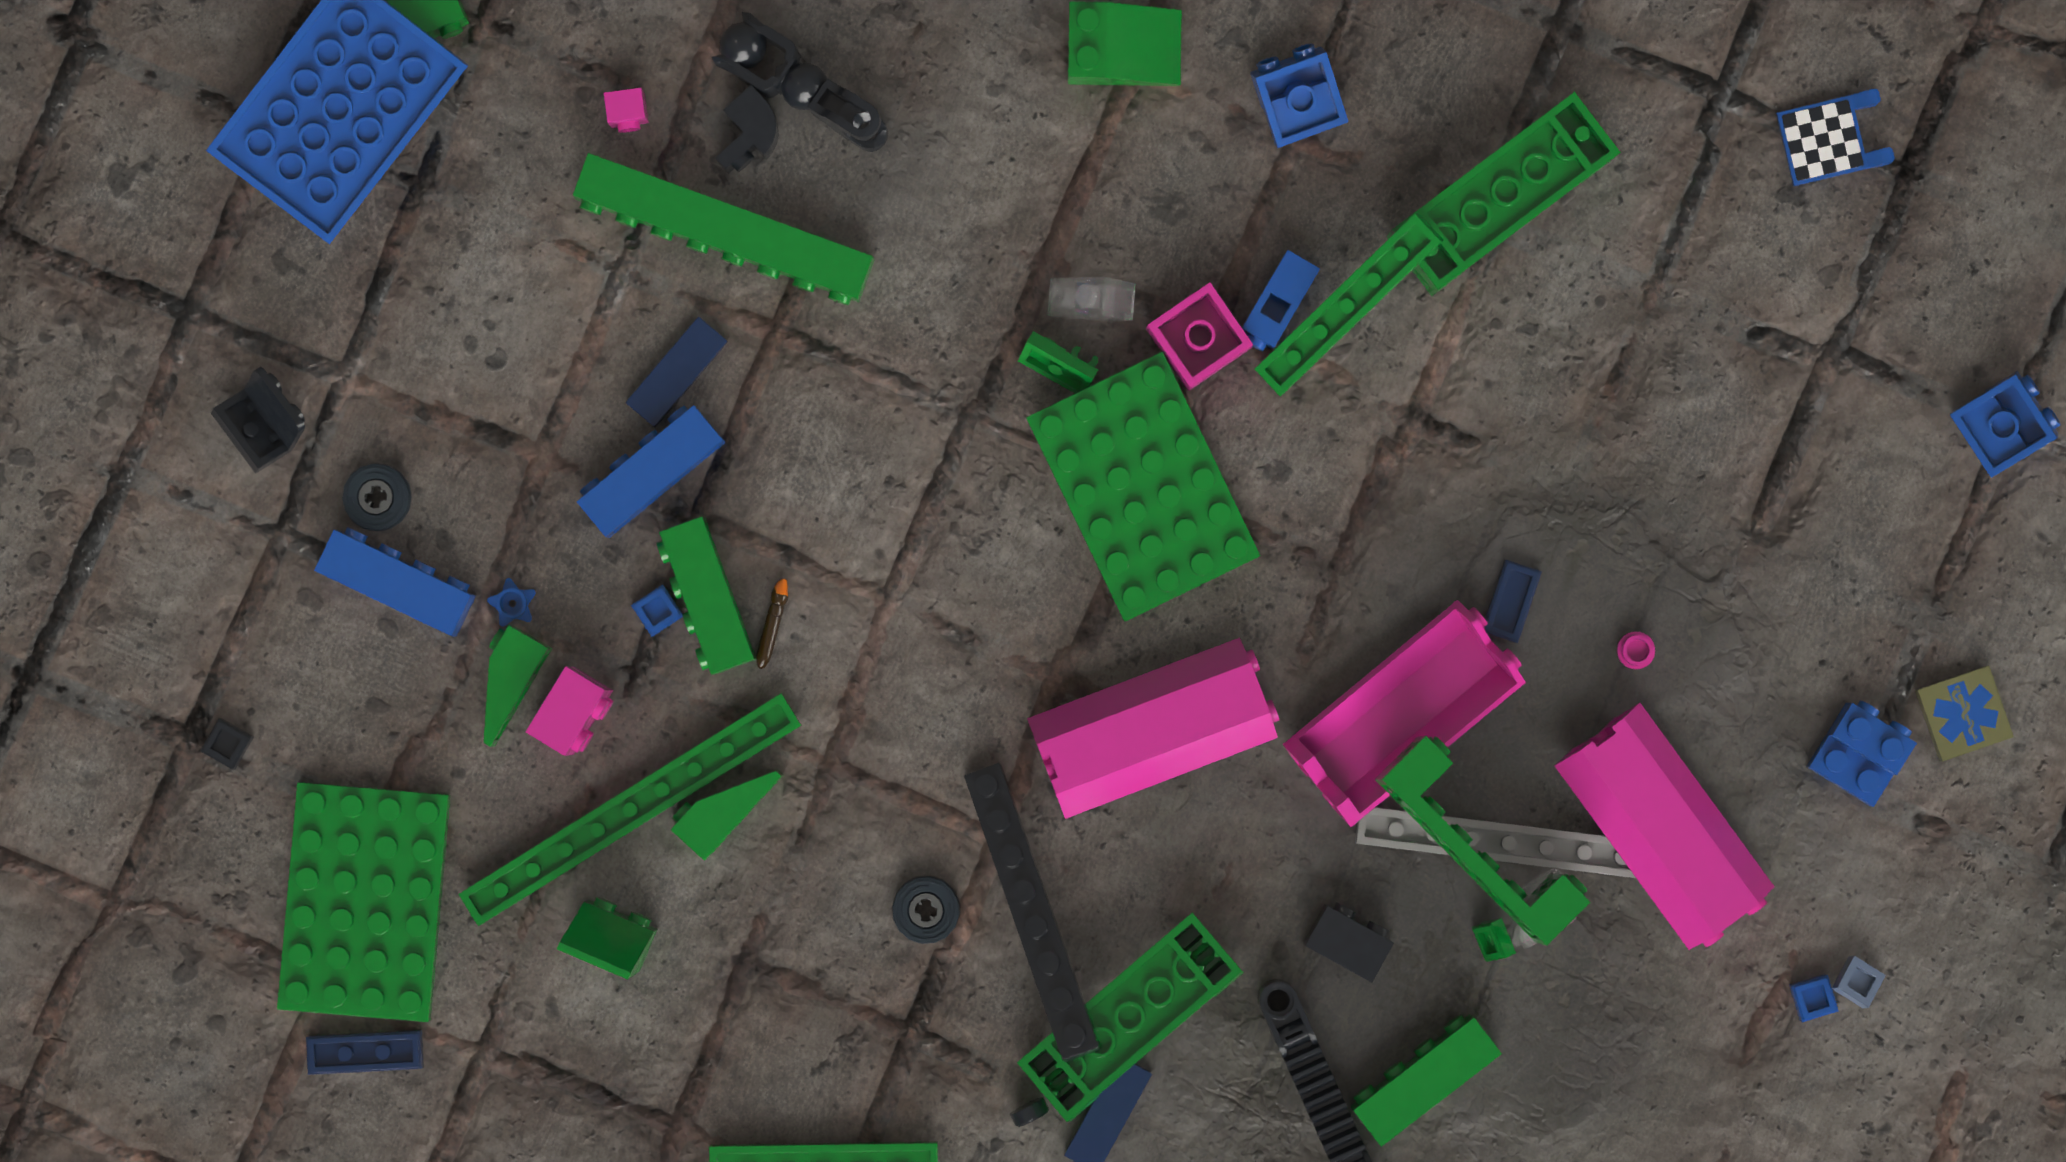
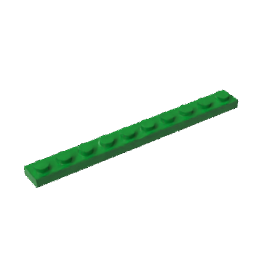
[458,693,802,926]

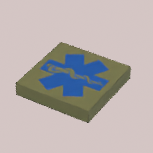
[1915,665,2014,762]

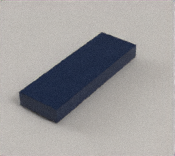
[625,316,728,428]
[306,1030,424,1075]
[1064,1064,1152,1162]

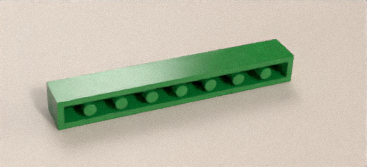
[573,153,875,306]

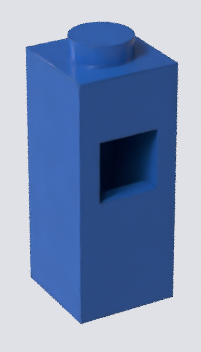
[1242,250,1320,352]

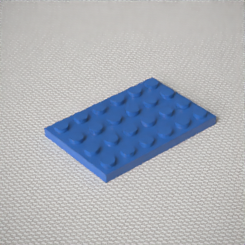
[206,0,468,244]

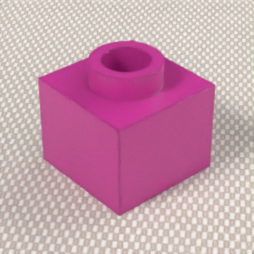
[604,88,649,133]

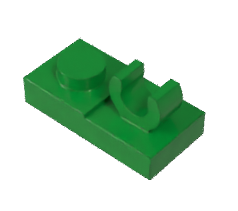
[1018,331,1098,393]

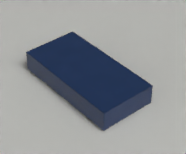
[1484,560,1542,643]

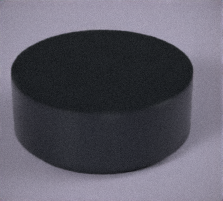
[1010,1097,1049,1127]

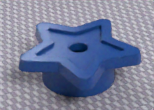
[487,578,536,627]

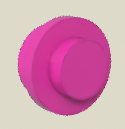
[1617,632,1655,669]

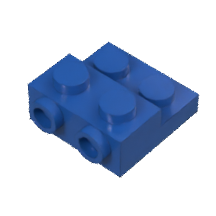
[1250,43,1349,148]
[1950,371,2061,478]
[1806,700,1917,807]

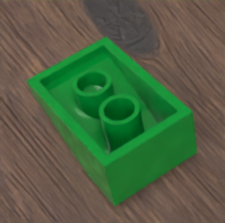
[1068,1,1182,86]
[557,897,658,980]

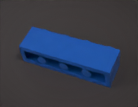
[577,405,726,538]
[314,527,476,637]

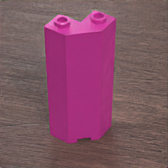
[1283,600,1526,827]
[1027,638,1280,819]
[1554,703,1775,950]

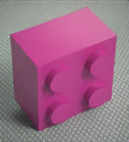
[1146,282,1253,391]
[526,666,614,756]

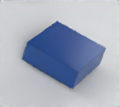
[631,584,683,637]
[1789,974,1839,1022]

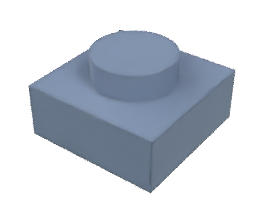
[1831,955,1886,1008]

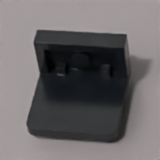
[211,367,305,474]

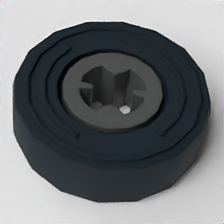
[342,463,412,531]
[892,876,960,944]

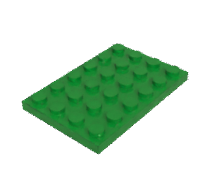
[1026,351,1260,622]
[277,782,451,1022]

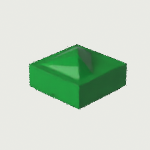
[1472,918,1516,962]

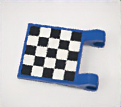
[1776,89,1895,187]

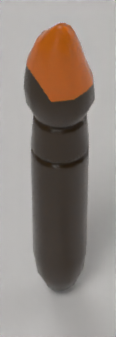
[756,578,788,669]

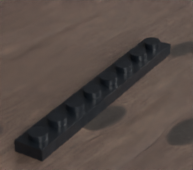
[964,763,1101,1062]

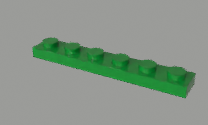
[1255,212,1444,396]

